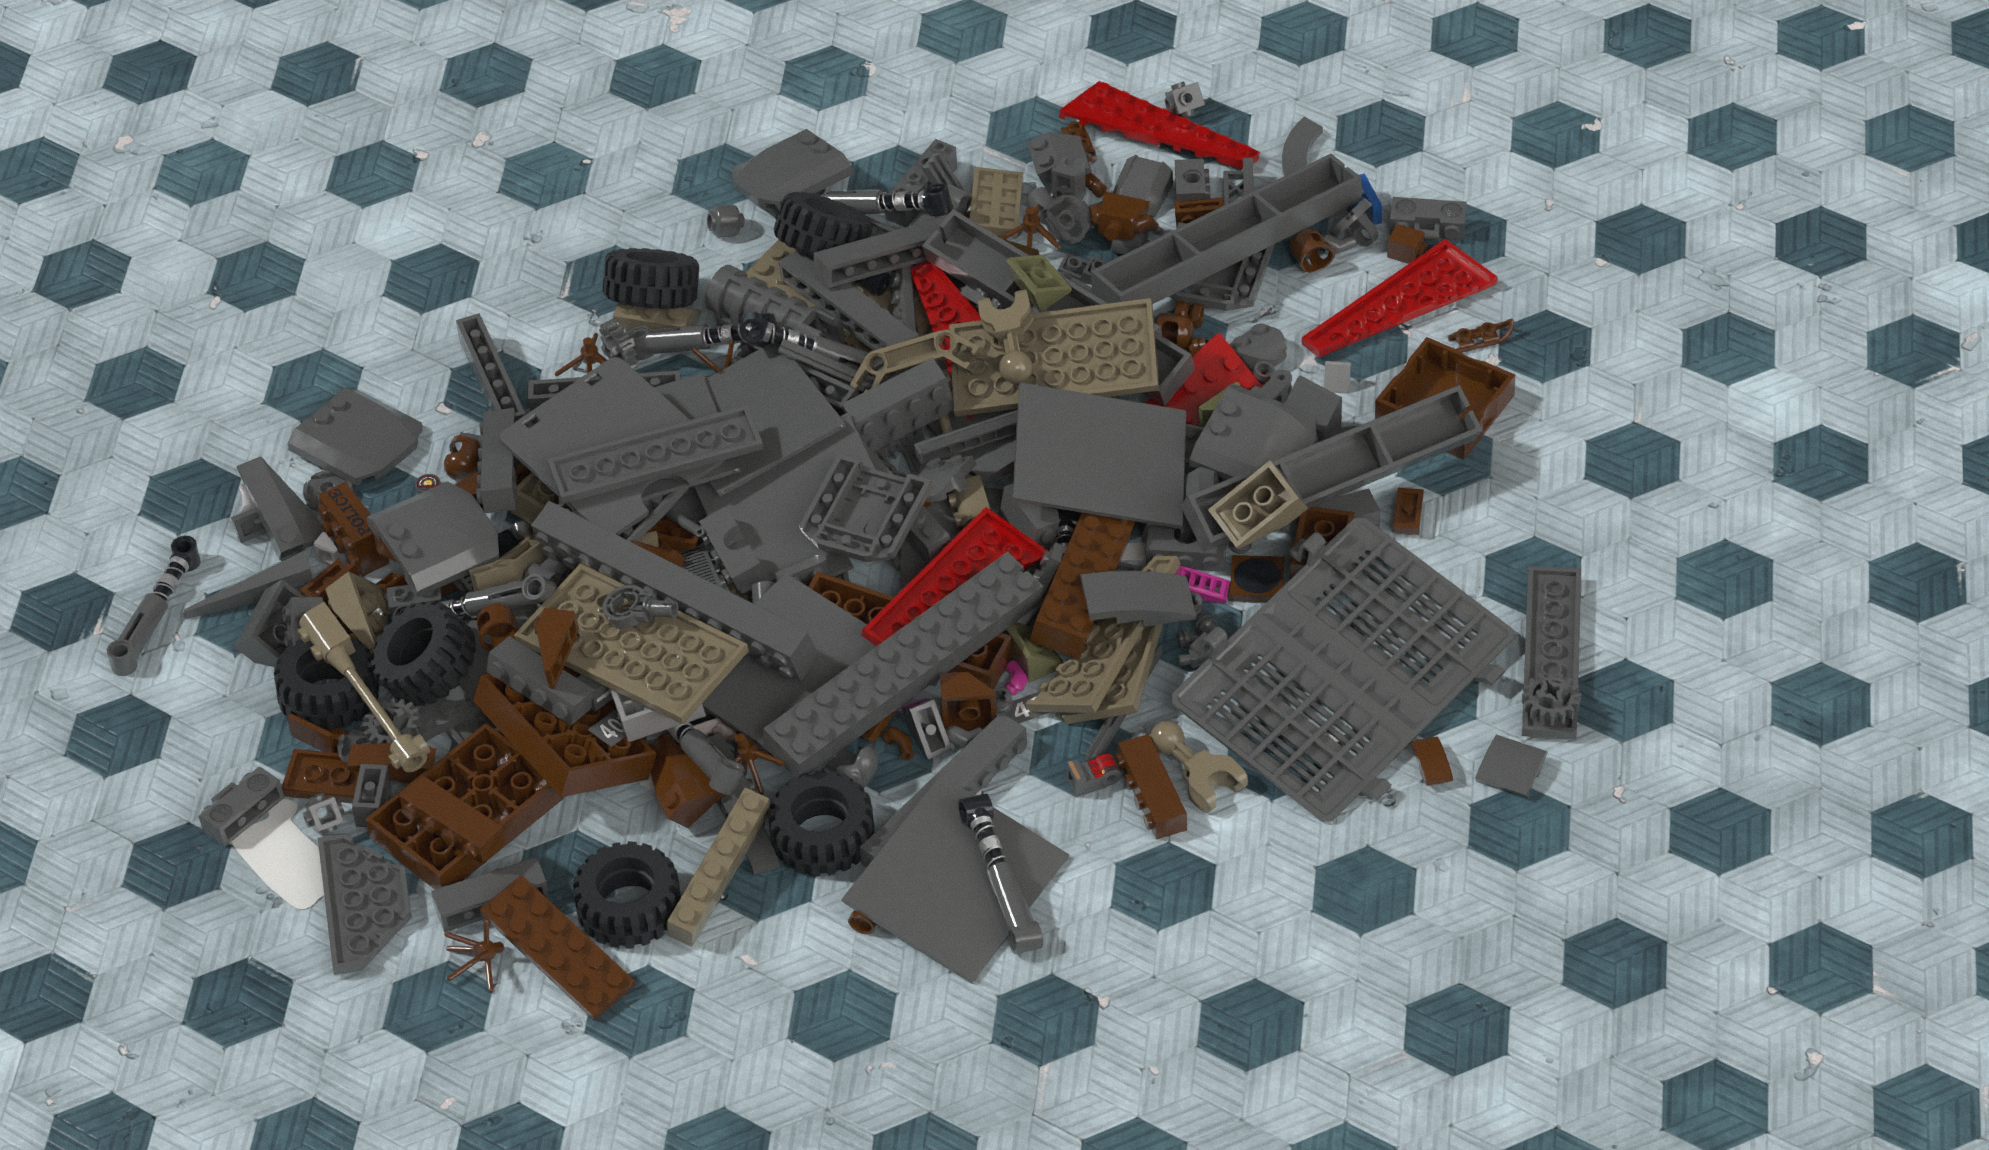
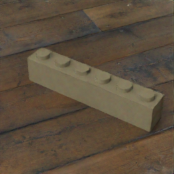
[667,787,769,947]

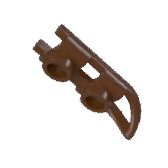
[1061,122,1097,163]
[1448,318,1514,353]

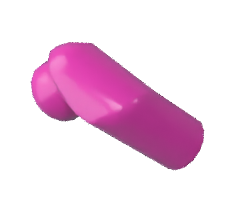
[1005,660,1028,696]

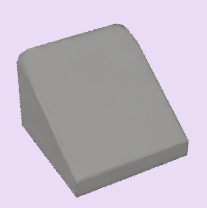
[1324,361,1351,393]
[313,532,340,566]

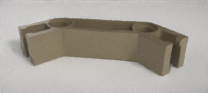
[850,330,983,392]
[469,531,549,591]

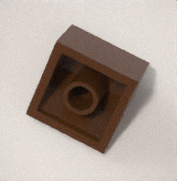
[940,672,997,731]

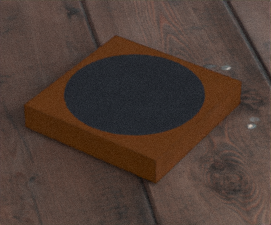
[1230,555,1285,602]

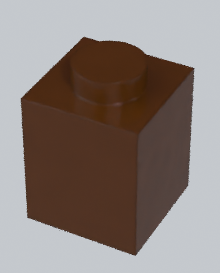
[1387,224,1427,264]

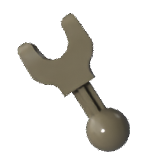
[978,289,1034,384]
[1150,721,1248,813]

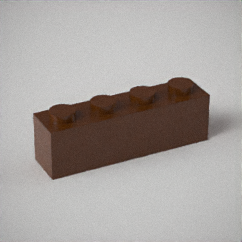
[1115,734,1187,840]
[399,775,506,865]

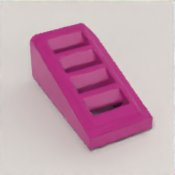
[1176,566,1230,604]

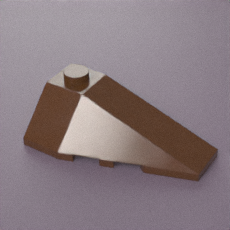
[650,733,725,828]

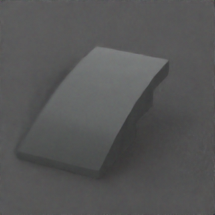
[1081,571,1196,627]

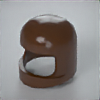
[1289,228,1335,273]
[1156,312,1194,350]
[443,435,480,482]
[477,603,518,651]

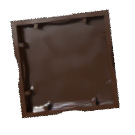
[1375,337,1516,460]

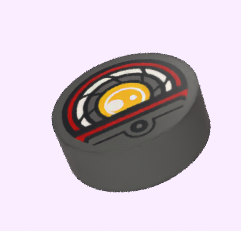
[415,474,441,495]

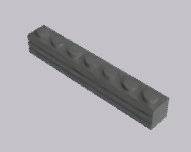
[914,410,1018,465]

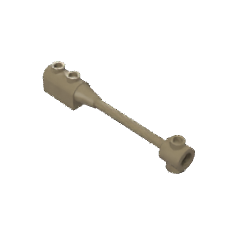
[938,368,990,529]
[297,602,430,772]

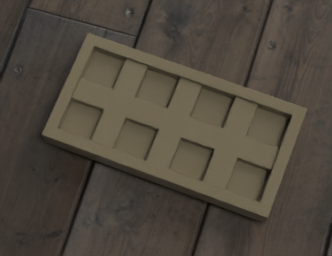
[969,167,1023,238]

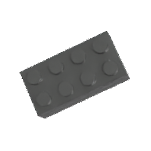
[842,358,954,451]

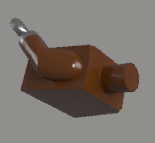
[1089,192,1164,241]

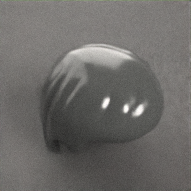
[822,745,878,788]

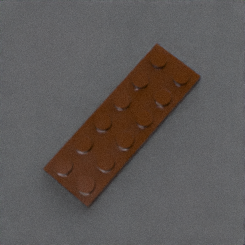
[480,875,635,1021]

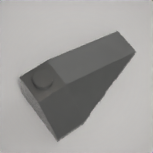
[237,456,323,559]

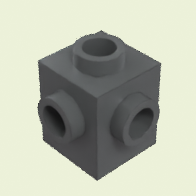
[1164,81,1205,117]
[303,793,345,834]

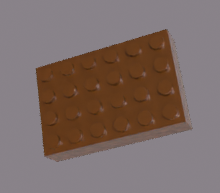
[473,674,657,797]
[365,723,563,890]

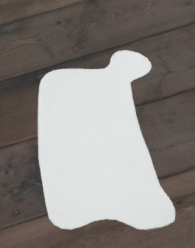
[232,799,324,909]

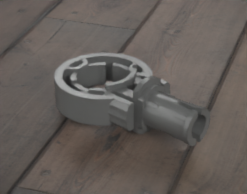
[602,585,679,629]

